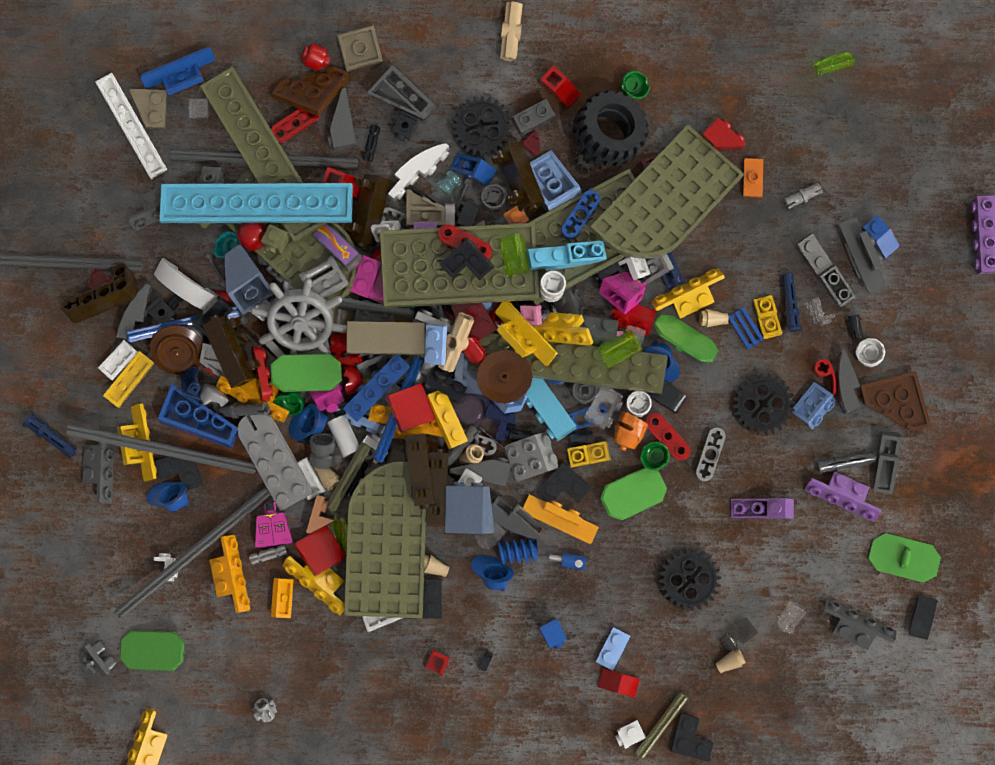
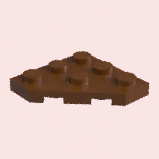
[271,66,350,116]
[860,371,931,432]

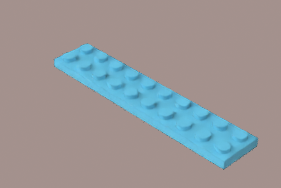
[160,183,353,223]

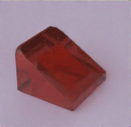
[85,269,112,289]

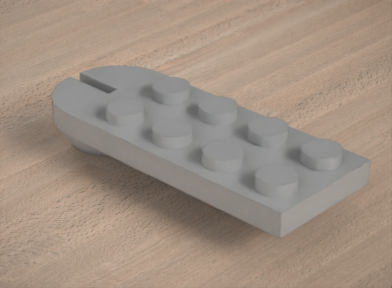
[238,414,314,511]

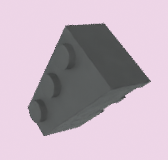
[367,65,437,119]

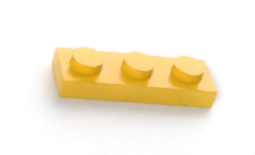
[103,351,155,408]
[427,391,468,449]

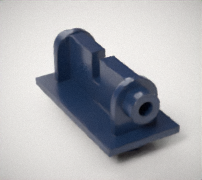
[662,252,685,289]
[180,366,201,400]

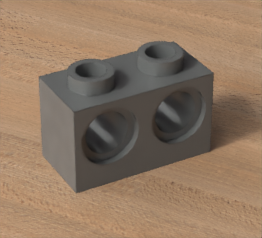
[513,99,555,137]

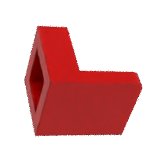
[425,650,451,676]

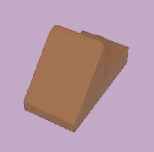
[306,495,336,533]

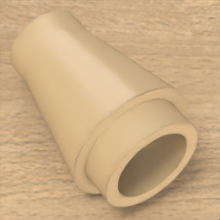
[699,309,728,328]
[459,444,484,465]
[314,468,340,491]
[424,555,450,577]
[716,649,746,673]

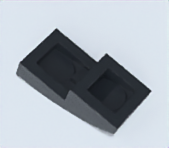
[908,595,938,640]

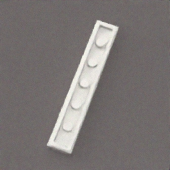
[96,73,168,180]

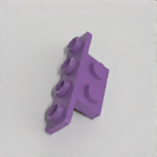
[805,471,882,522]

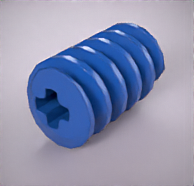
[498,538,538,565]

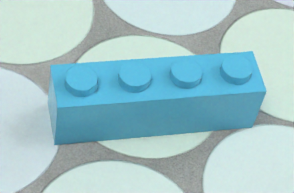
[525,378,576,441]

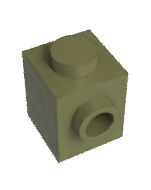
[261,225,290,256]

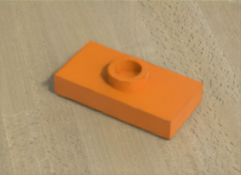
[743,158,763,198]

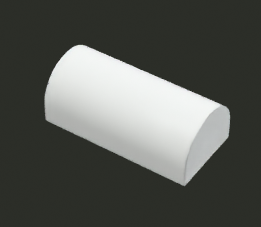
[327,415,360,458]

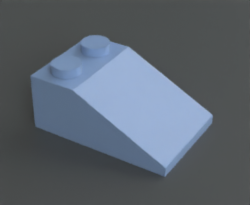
[530,150,582,213]

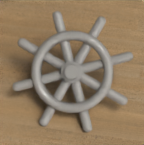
[251,278,347,355]

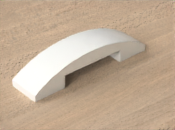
[154,258,223,310]

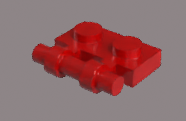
[330,333,362,366]

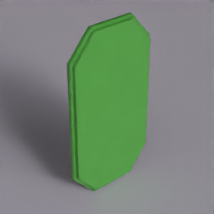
[653,314,719,362]
[271,354,342,392]
[600,467,667,520]
[868,533,941,583]
[120,630,184,671]

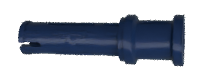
[781,273,802,332]
[23,413,78,458]

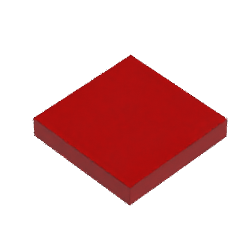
[386,383,436,433]
[294,526,347,577]

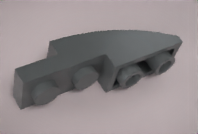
[796,233,856,308]

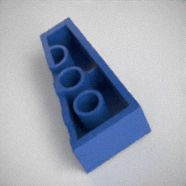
[158,384,238,449]

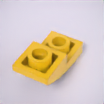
[753,295,782,339]
[567,441,611,468]

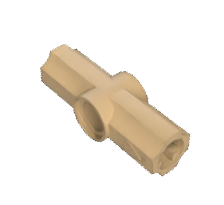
[500,1,523,61]
[438,313,474,372]

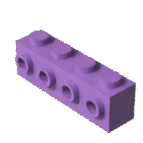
[971,196,995,275]

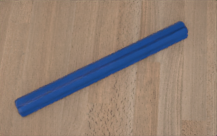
[126,306,240,342]
[373,357,423,462]

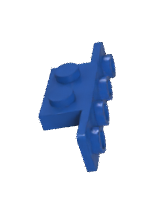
[140,47,216,95]
[344,354,410,422]

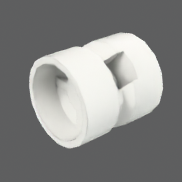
[539,271,566,302]
[625,391,652,418]

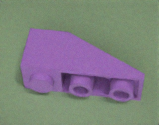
[731,498,794,519]

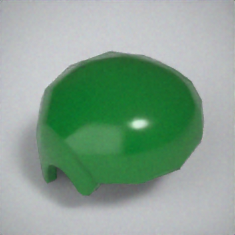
[620,71,650,100]
[273,391,305,416]
[640,442,670,471]

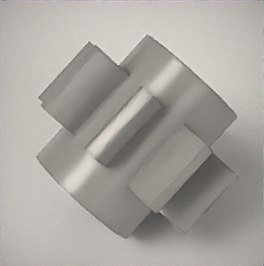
[252,698,278,722]

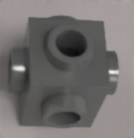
[197,166,226,184]

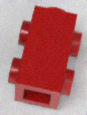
[610,304,656,336]

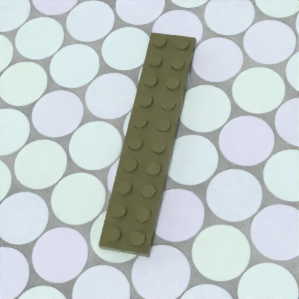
[200,67,328,243]
[471,333,668,394]

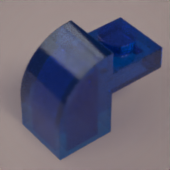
[485,400,516,443]

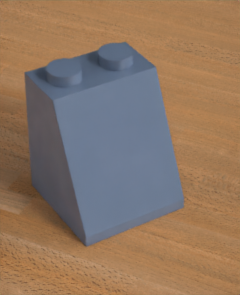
[225,244,274,315]
[445,482,495,534]

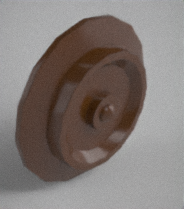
[150,325,203,375]
[477,350,533,404]

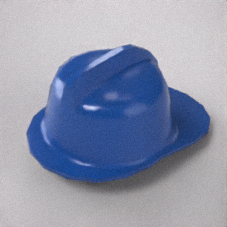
[643,341,680,382]
[289,404,329,441]
[146,482,189,512]
[471,555,514,591]

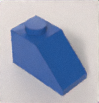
[450,153,496,186]
[862,215,899,259]
[539,618,567,649]

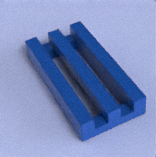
[728,307,764,350]

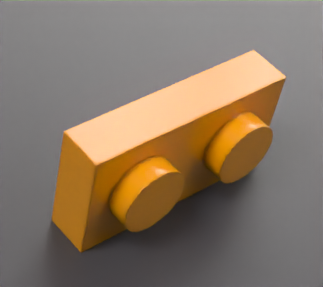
[271,578,294,618]

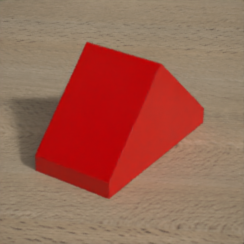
[598,668,640,698]

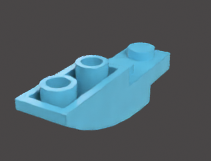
[526,241,607,271]

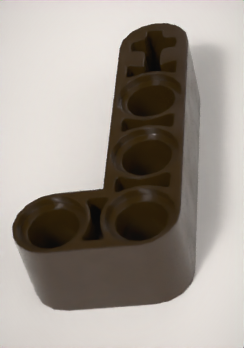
[61,263,137,323]

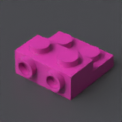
[349,255,384,304]

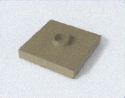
[337,25,383,72]

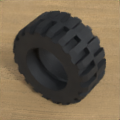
[572,90,649,167]

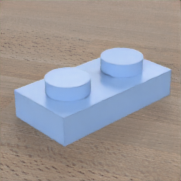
[424,324,447,365]
[345,413,385,435]
[595,627,630,671]

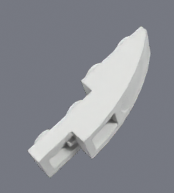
[388,143,449,202]

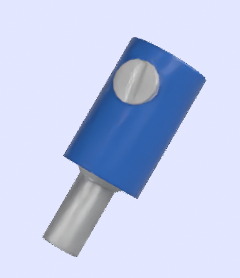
[549,552,587,571]

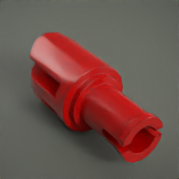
[462,335,487,363]

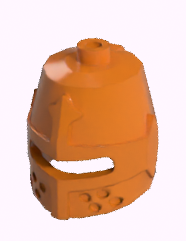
[613,411,648,451]

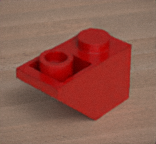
[540,66,581,109]
[702,118,746,150]
[322,167,363,198]

